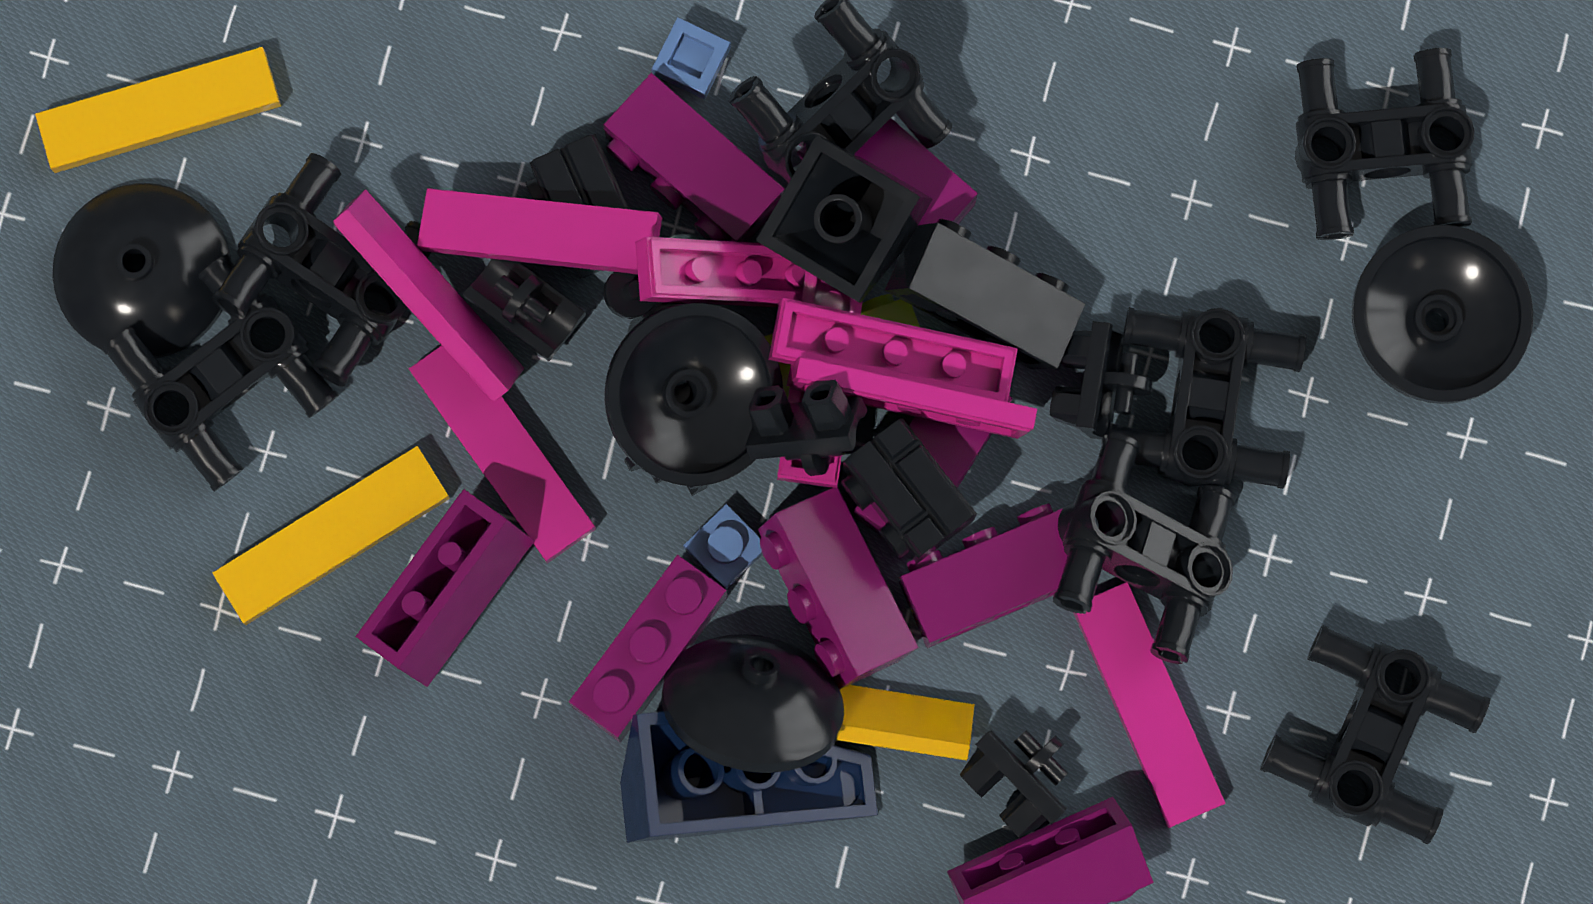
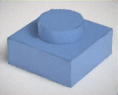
[652,17,731,100]
[683,504,763,590]

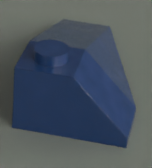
[620,712,878,843]

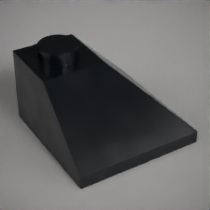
[756,135,933,303]

